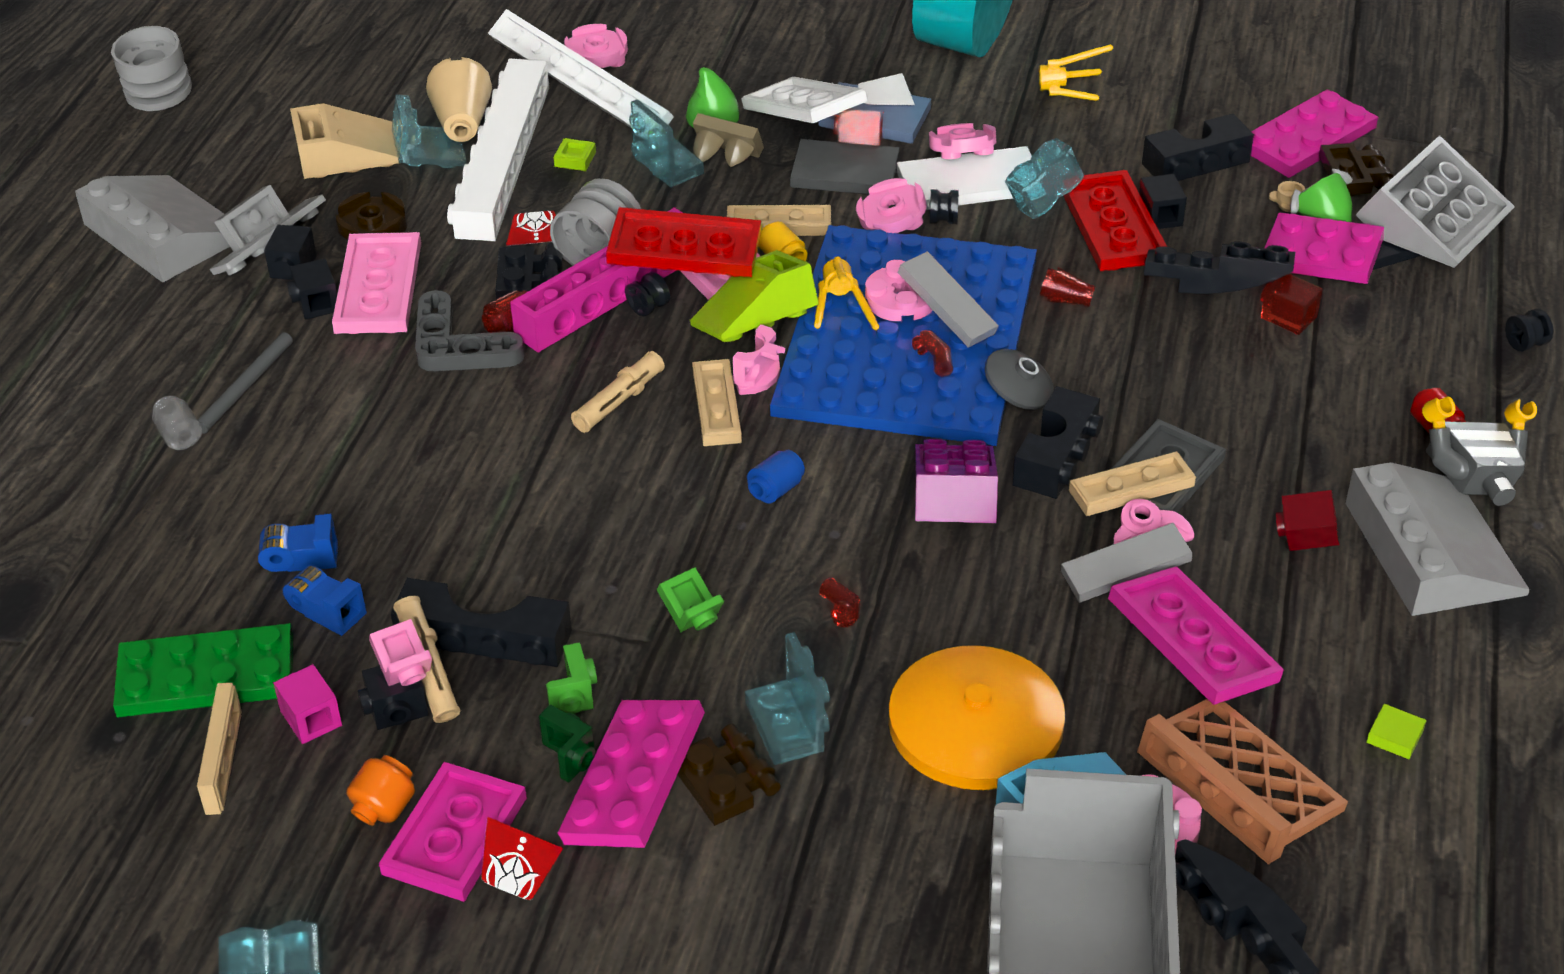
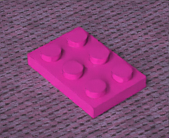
[1265,212,1384,284]
[379,762,527,902]

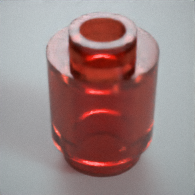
[482,290,528,333]

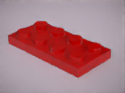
[1060,170,1167,271]
[606,207,761,277]

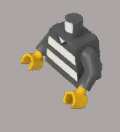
[1422,396,1537,506]

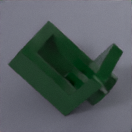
[539,704,595,783]

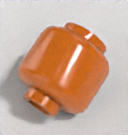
[346,755,415,826]

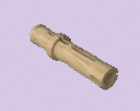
[571,351,665,433]
[393,596,461,723]

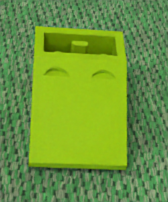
[690,250,819,342]

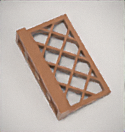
[1137,699,1348,864]

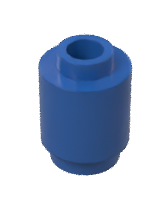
[747,450,805,503]

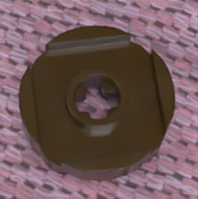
[336,192,407,239]

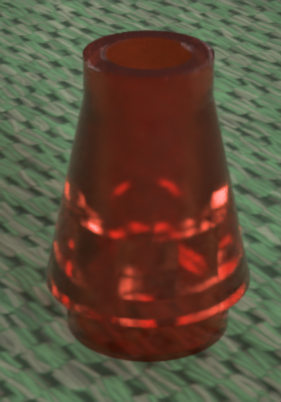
[1040,267,1096,307]

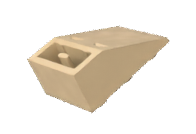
[290,103,404,179]

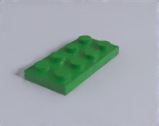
[113,623,293,717]

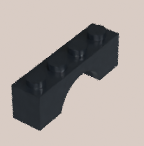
[391,578,572,667]

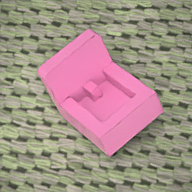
[369,619,432,686]

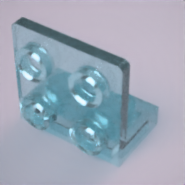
[392,95,466,168]
[629,99,704,188]
[745,632,830,765]

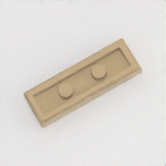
[727,205,831,236]
[692,359,742,446]
[1069,451,1196,516]
[197,683,242,815]

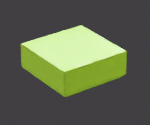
[553,138,596,171]
[1367,704,1427,759]

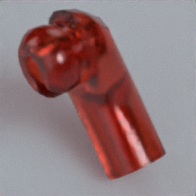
[912,330,953,377]
[819,577,860,628]

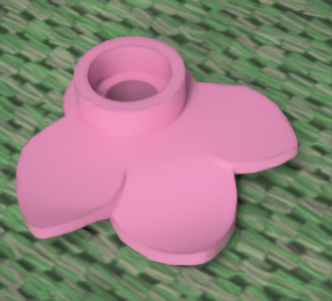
[1113,499,1194,544]

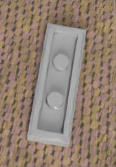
[897,251,999,348]
[1061,523,1192,603]

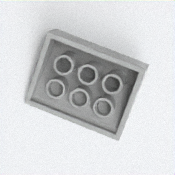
[1356,135,1515,268]
[75,175,230,282]
[1345,462,1530,616]

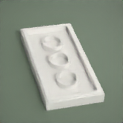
[741,76,867,123]
[897,146,1046,210]

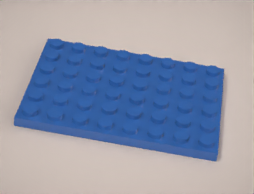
[770,225,1037,446]

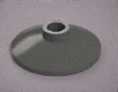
[985,349,1054,410]

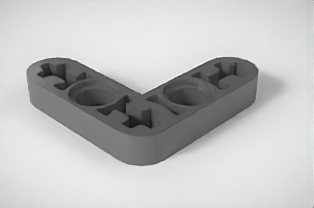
[415,290,525,371]

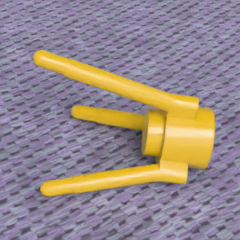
[1039,44,1113,101]
[814,256,879,330]

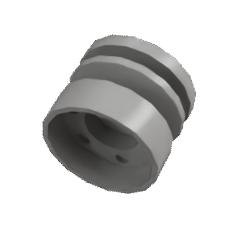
[111,26,192,111]
[550,178,641,266]

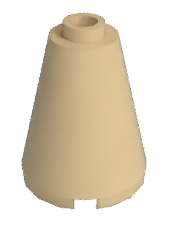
[426,57,492,142]

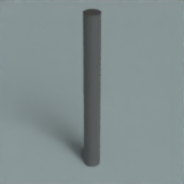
[195,332,293,433]

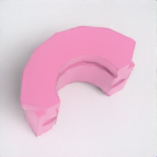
[733,324,785,395]

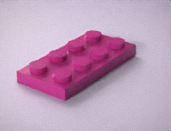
[1251,89,1378,178]
[1108,566,1284,705]
[558,700,705,848]

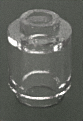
[152,396,202,450]

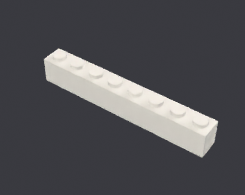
[447,59,549,241]

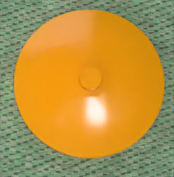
[889,646,1065,790]

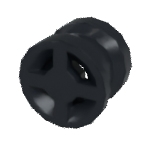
[930,189,959,224]
[625,271,670,317]
[1505,309,1554,352]

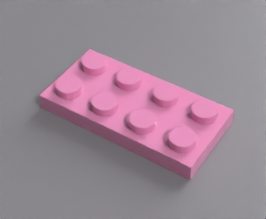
[332,232,421,334]

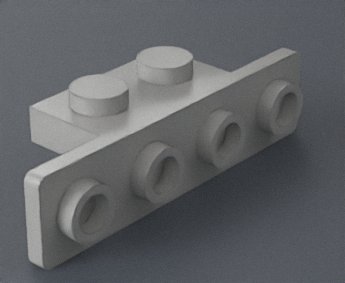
[210,185,326,275]

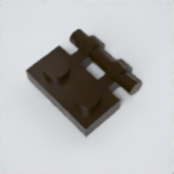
[1319,143,1394,196]
[677,724,781,826]

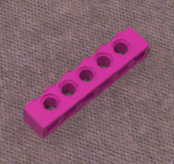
[510,208,682,352]

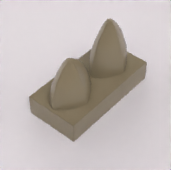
[693,113,764,167]

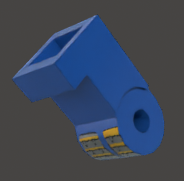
[258,514,338,572]
[283,565,367,636]

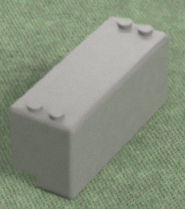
[987,768,1180,974]

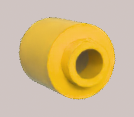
[758,221,808,261]

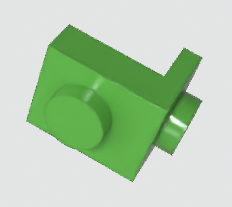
[657,567,724,632]
[546,642,597,714]

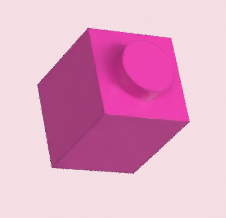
[273,664,342,744]

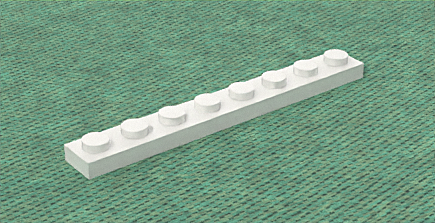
[487,9,674,143]

